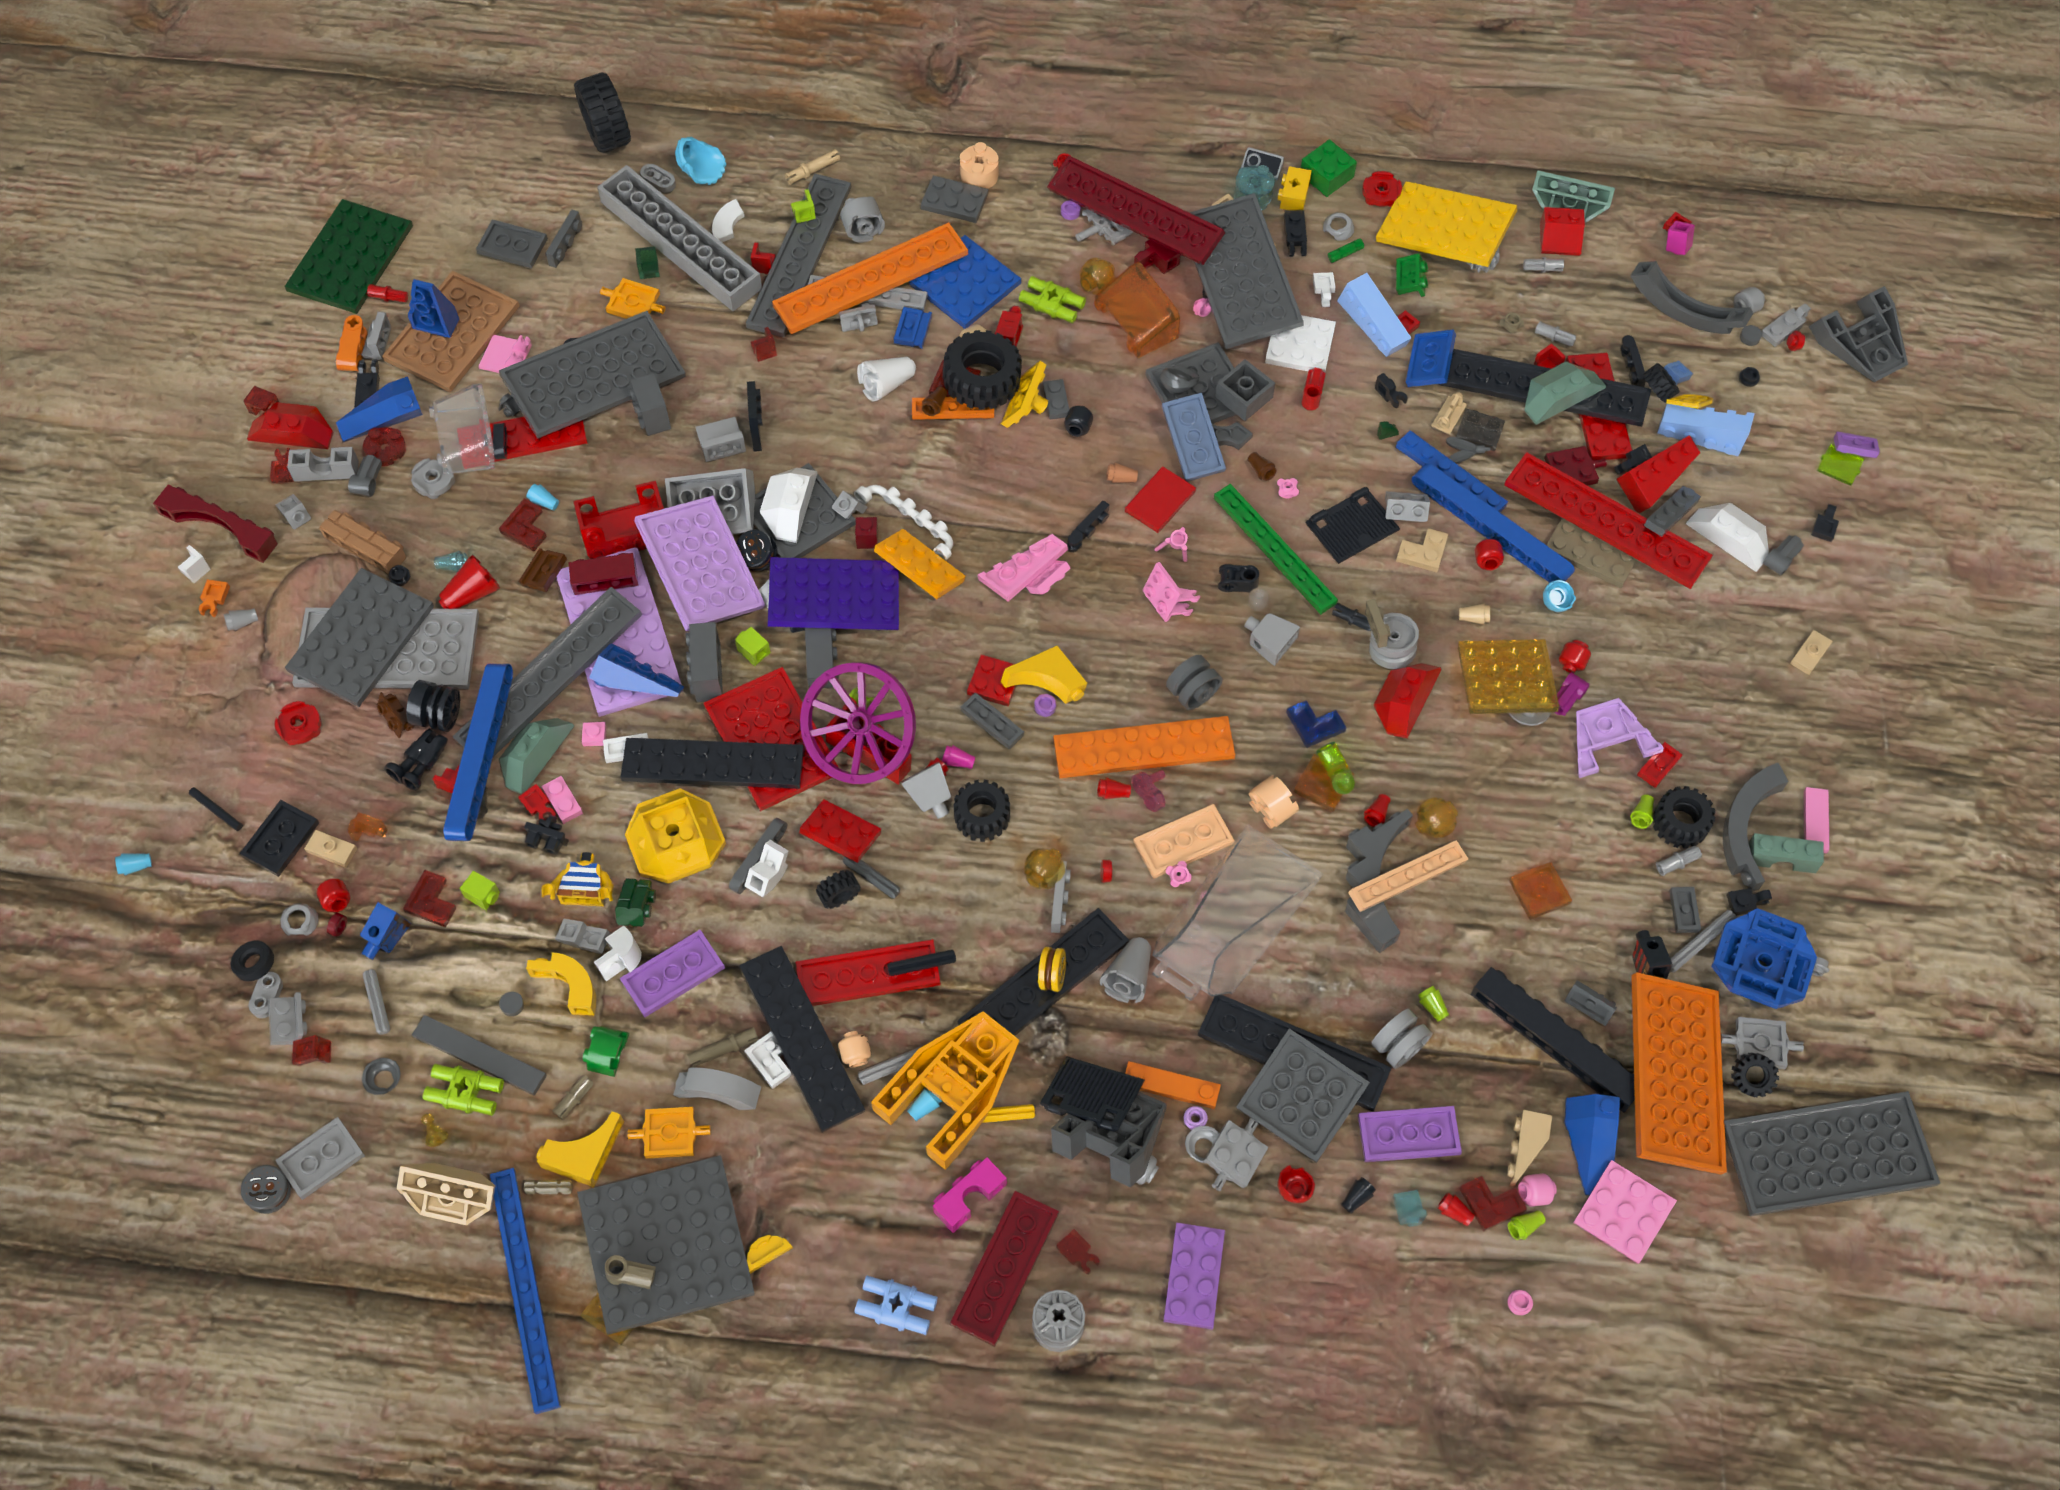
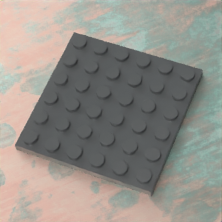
[577,1155,755,1335]

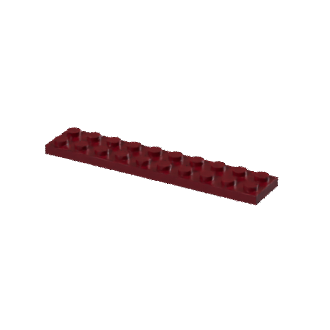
[1047,155,1225,265]

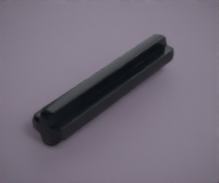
[887,950,956,976]

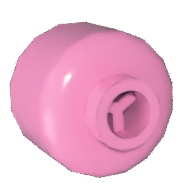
[1518,1173,1557,1207]

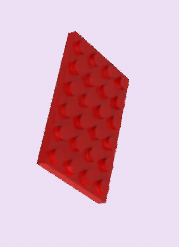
[703,667,839,812]

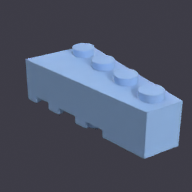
[1337,273,1411,357]
[1657,404,1755,456]

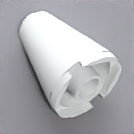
[857,357,916,401]

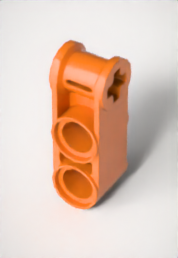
[336,315,368,371]

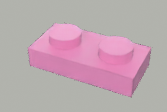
[1026,560,1070,595]
[541,776,583,824]

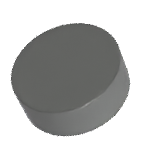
[1740,325,1762,346]
[499,992,524,1016]

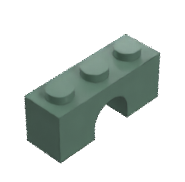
[1748,833,1824,874]

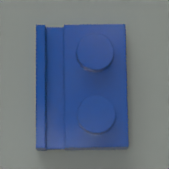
[894,307,932,349]

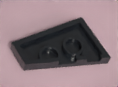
[747,381,763,452]

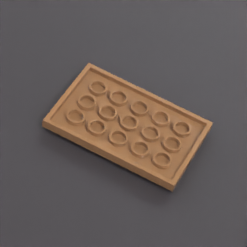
[382,271,520,393]

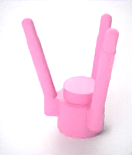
[1155,527,1188,562]

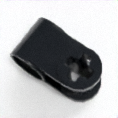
[1218,564,1259,593]

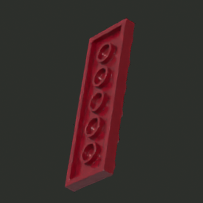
[950,1191,1059,1347]

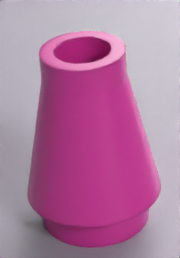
[942,745,976,769]

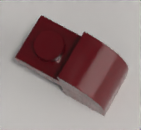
[1134,240,1180,274]

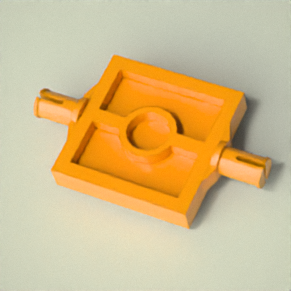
[600,278,666,319]
[628,1107,711,1159]

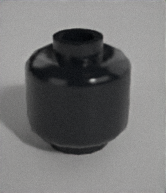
[1064,405,1093,437]

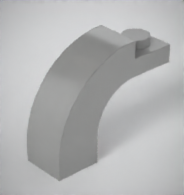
[673,1068,761,1110]

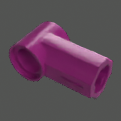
[1550,672,1590,716]

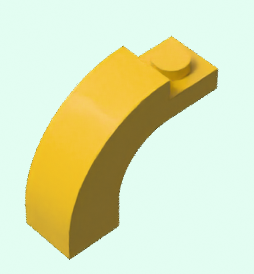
[526,952,596,1016]

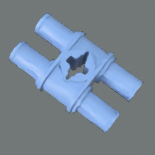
[855,1275,938,1335]

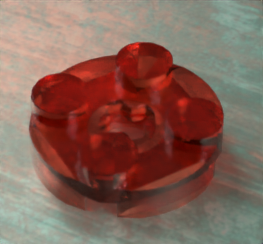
[363,427,406,466]

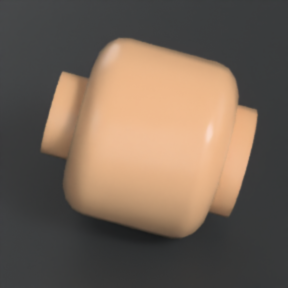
[838,1031,871,1068]

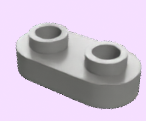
[640,164,676,193]
[249,972,283,1018]

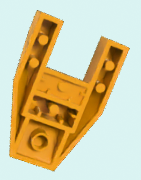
[871,1012,1020,1170]

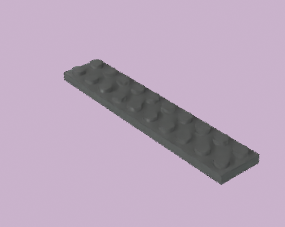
[746,173,851,338]
[452,587,642,757]

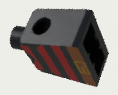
[1632,930,1673,979]

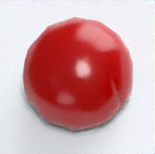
[1277,1165,1315,1203]

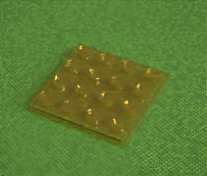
[1458,639,1559,714]

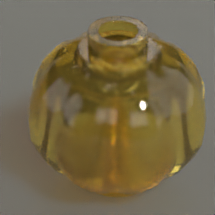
[1080,258,1116,295]
[1415,797,1458,838]
[1024,848,1065,889]

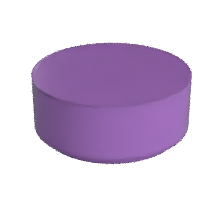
[1061,200,1080,220]
[1034,694,1056,717]

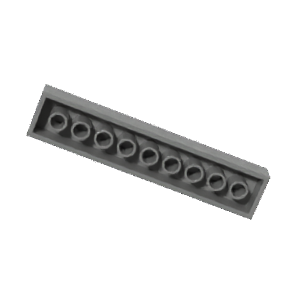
[597,165,762,311]

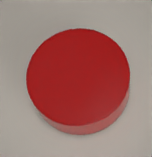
[1101,860,1112,882]

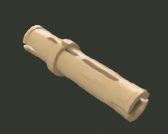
[785,149,840,185]

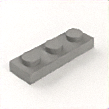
[1051,860,1071,933]

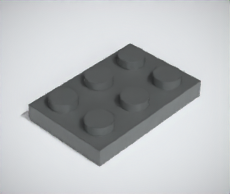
[921,175,988,223]
[476,219,548,269]

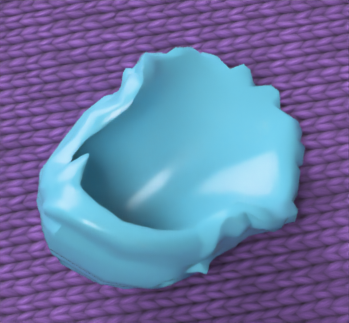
[675,137,727,185]

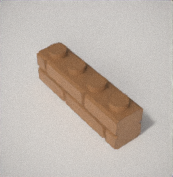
[319,510,406,574]

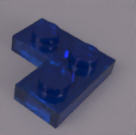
[1286,700,1347,748]

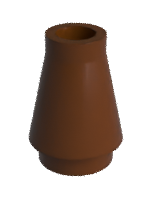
[922,387,947,416]
[1247,452,1277,481]

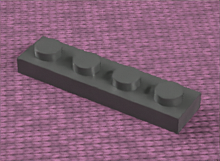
[1644,486,1701,537]

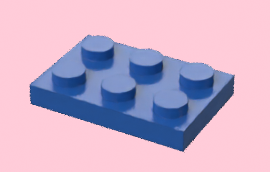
[1406,329,1456,387]

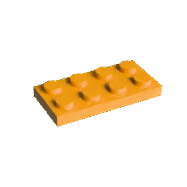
[874,529,966,599]

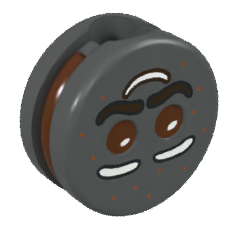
[241,1165,291,1214]

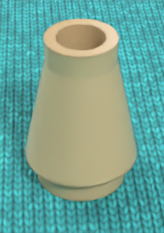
[1459,603,1490,625]

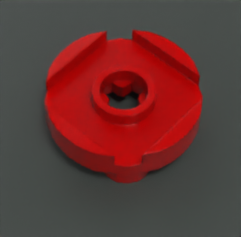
[1362,171,1402,207]
[275,701,322,745]

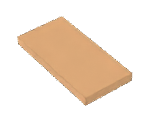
[1133,804,1235,879]

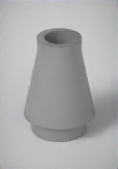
[223,608,258,631]

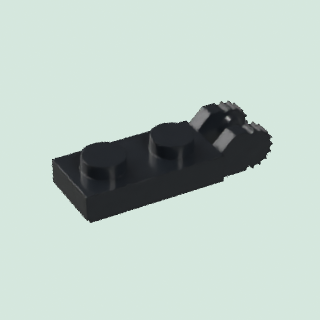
[1284,210,1307,257]
[1620,335,1646,387]
[354,359,380,408]
[1067,501,1110,552]

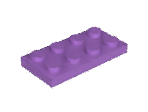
[620,930,725,1018]
[1358,1106,1462,1162]
[1163,1223,1225,1330]

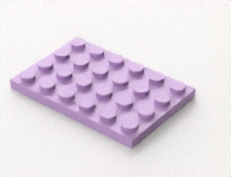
[634,496,765,632]

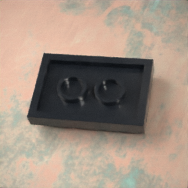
[239,800,319,877]

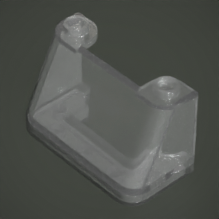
[429,383,495,474]

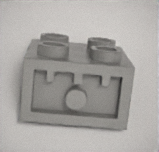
[696,417,746,462]

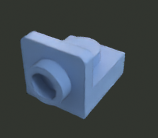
[1664,361,1693,385]

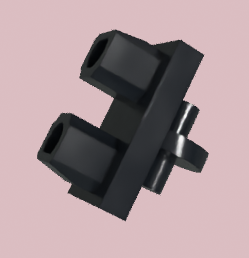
[524,815,569,855]

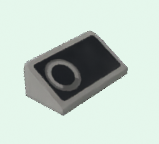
[1241,147,1284,180]

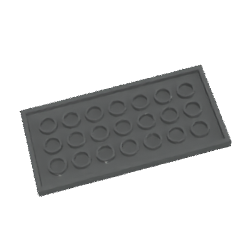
[1190,193,1304,349]
[499,311,686,439]
[1724,1091,1940,1216]

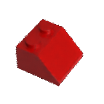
[1540,207,1585,256]

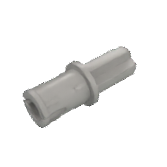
[1523,257,1564,273]
[1535,321,1576,346]
[1656,846,1702,876]

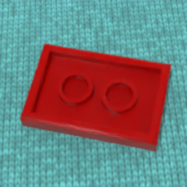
[1125,466,1196,533]

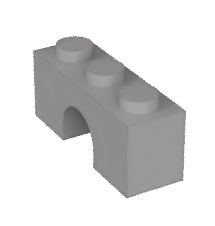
[287,447,359,481]

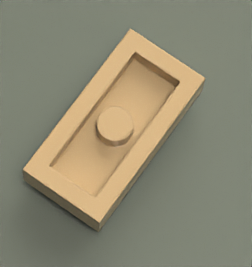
[1790,630,1833,675]
[304,830,357,868]

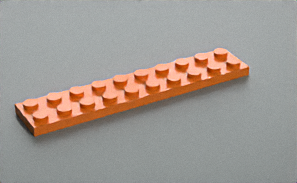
[772,222,968,334]

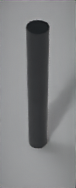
[189,787,243,831]

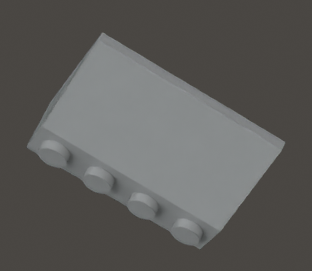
[665,468,755,534]

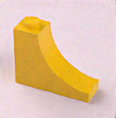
[1001,646,1087,704]
[537,1111,624,1187]

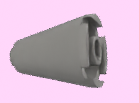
[1100,937,1151,1003]

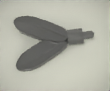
[1446,437,1491,464]

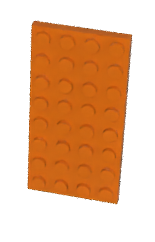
[1631,972,1727,1175]

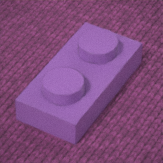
[1834,432,1880,458]

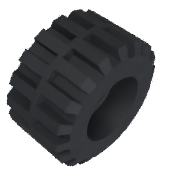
[954,779,1010,842]
[1653,786,1716,849]

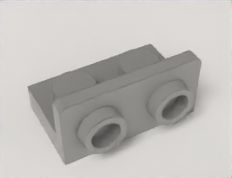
[362,312,391,360]
[1385,491,1430,522]
[268,992,307,1045]

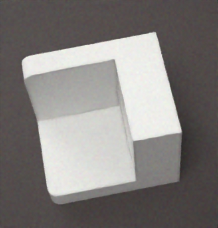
[178,545,211,583]

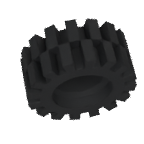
[1643,363,1680,403]
[816,870,861,909]
[1731,1052,1779,1098]

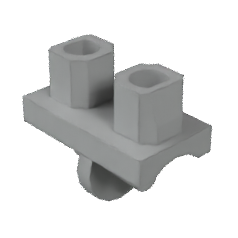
[839,303,878,332]

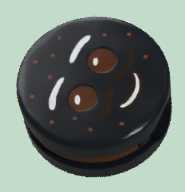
[736,529,777,572]

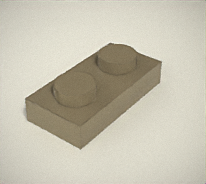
[1365,599,1391,648]

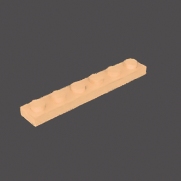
[1348,840,1468,912]

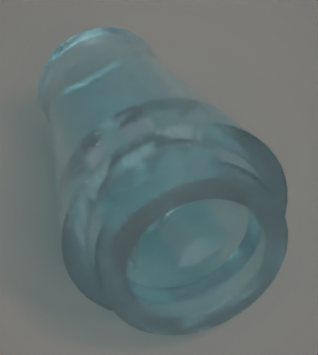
[434,551,468,572]

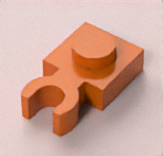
[199,579,230,617]

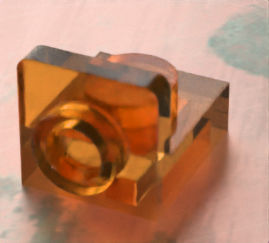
[348,812,388,841]

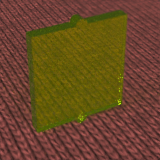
[1817,444,1864,486]

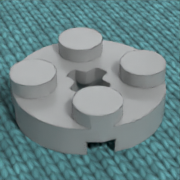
[411,458,455,499]

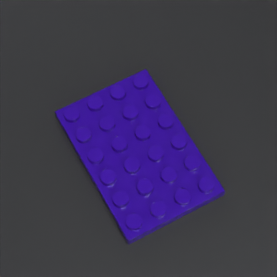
[768,557,899,630]

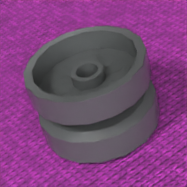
[1166,655,1223,710]

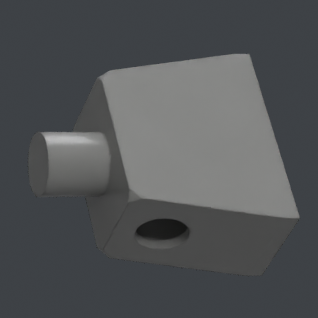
[1244,613,1300,666]
[901,762,951,819]

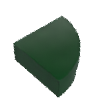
[1377,421,1399,440]

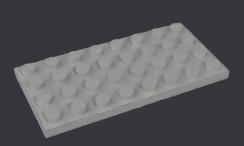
[292,608,479,689]

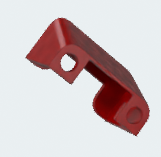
[573,480,664,559]

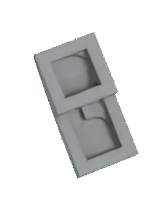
[555,919,611,954]

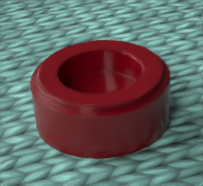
[327,912,347,937]

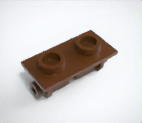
[377,692,414,738]

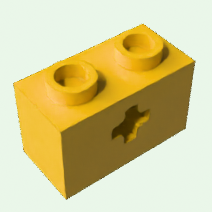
[1277,166,1312,210]

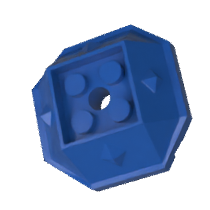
[1711,908,1817,1009]

